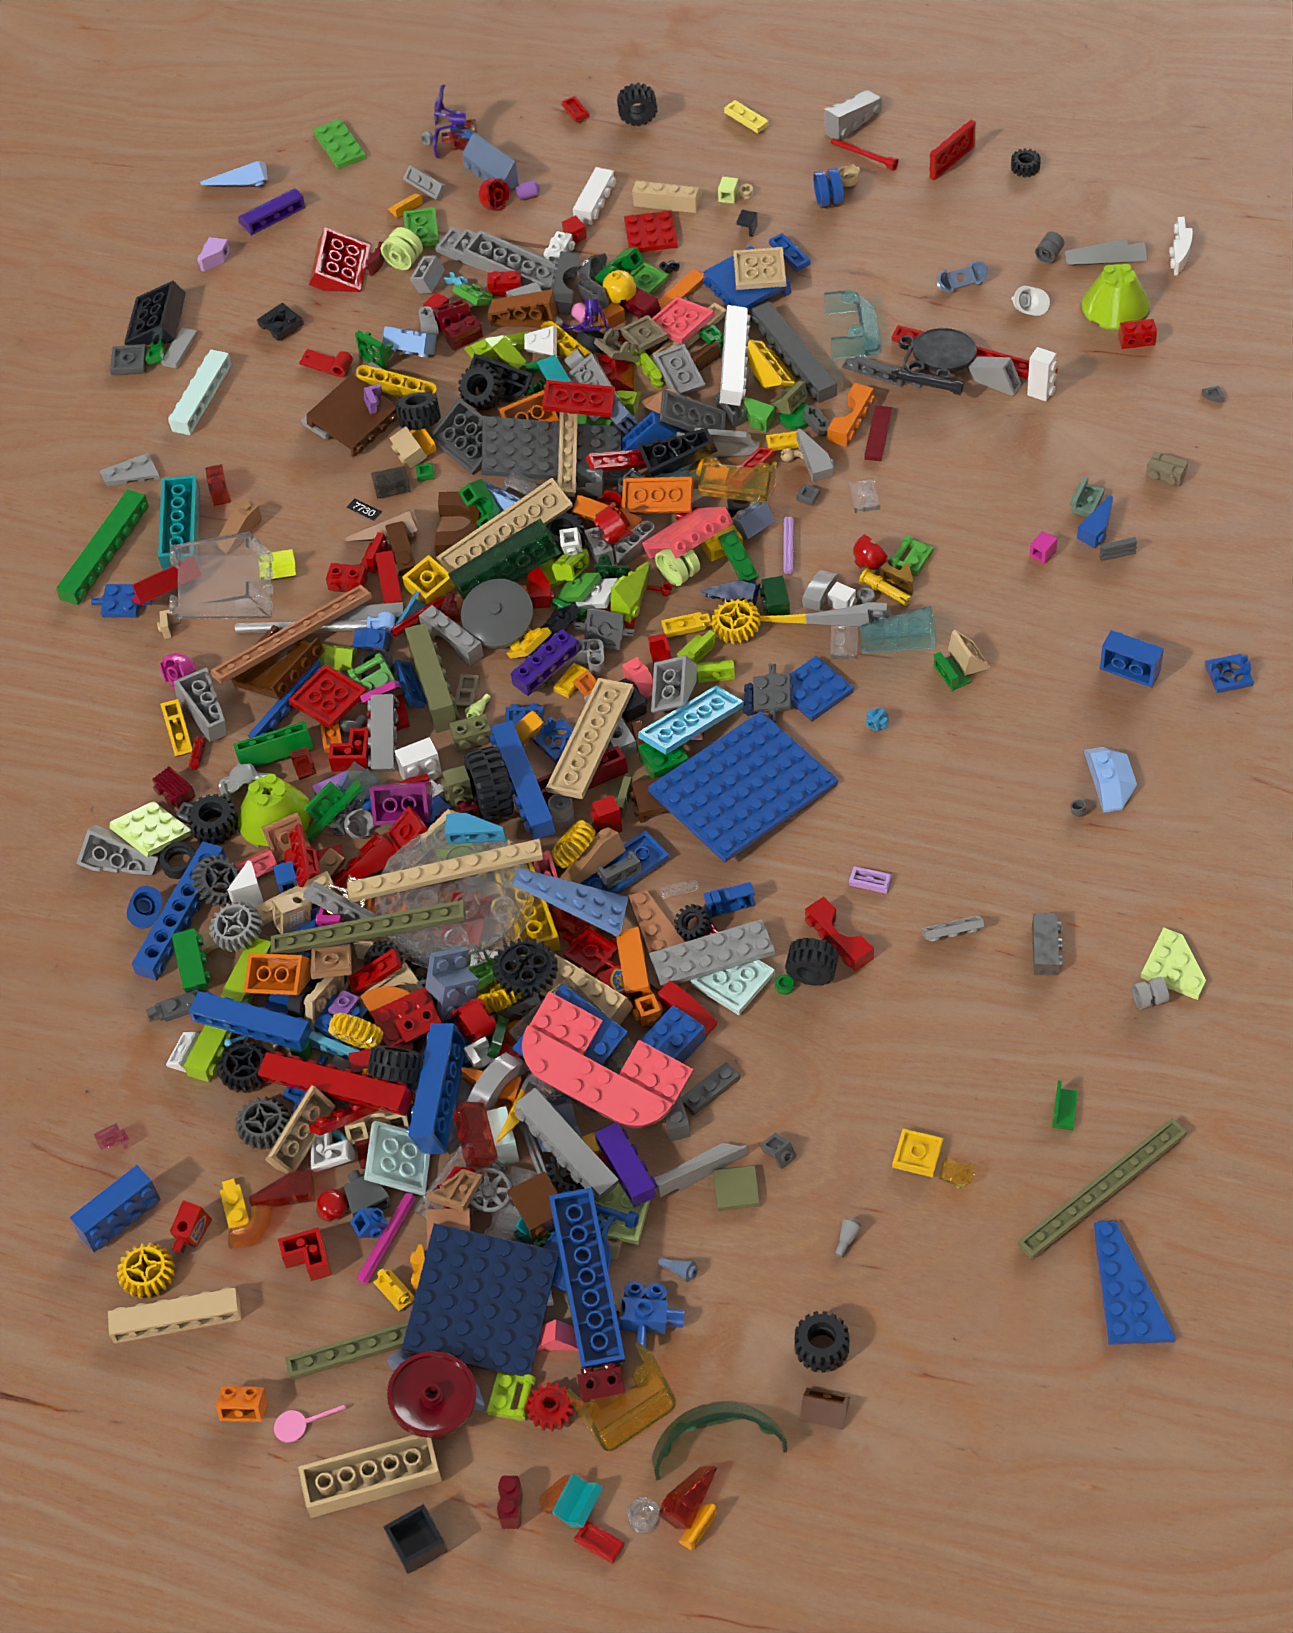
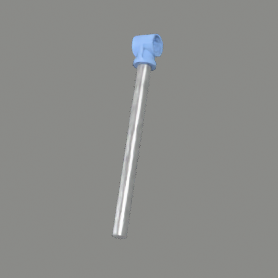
[235,612,395,636]

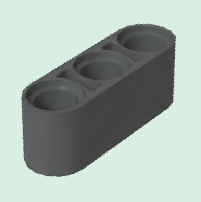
[578,279,610,309]

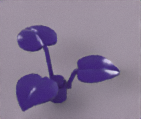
[433,85,466,158]
[562,299,621,334]

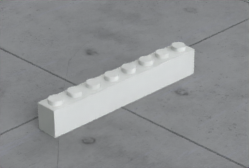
[719,305,750,406]

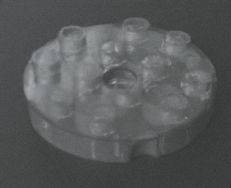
[375,824,534,968]

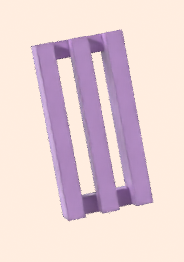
[849,866,892,894]

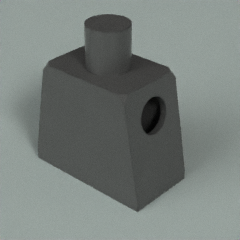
[344,1170,392,1217]

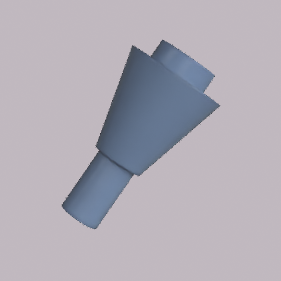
[658,1257,698,1282]

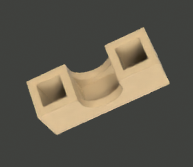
[344,1110,409,1145]

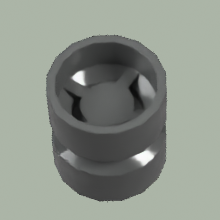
[1035,232,1064,263]

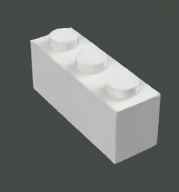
[1027,347,1058,402]

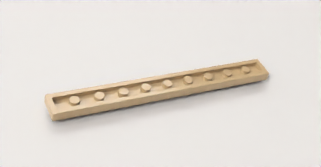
[347,839,543,903]

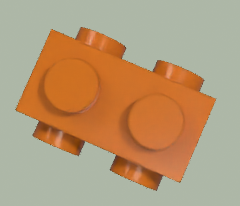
[215,1386,268,1422]

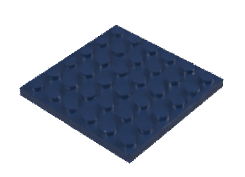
[402,1223,559,1377]

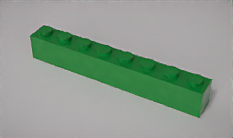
[56,489,149,605]

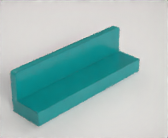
[537,355,571,382]

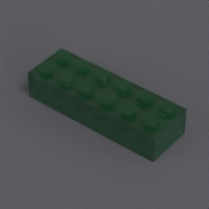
[448,518,561,601]

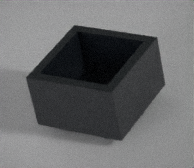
[383,1504,448,1574]

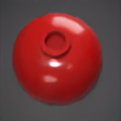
[478,178,510,211]
[853,534,888,570]

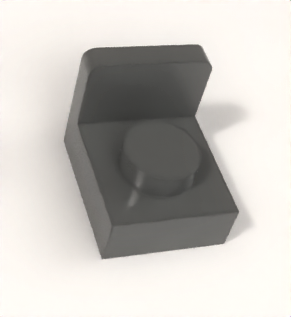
[760,1133,796,1169]

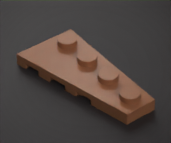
[628,890,685,954]

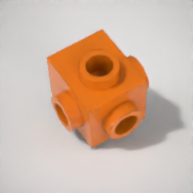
[632,993,663,1027]

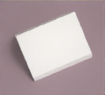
[227,861,263,907]

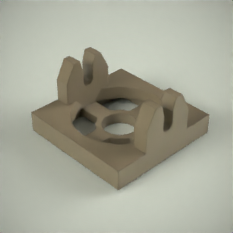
[594,328,640,362]

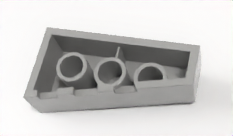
[824,90,882,141]

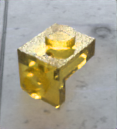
[938,1158,975,1189]

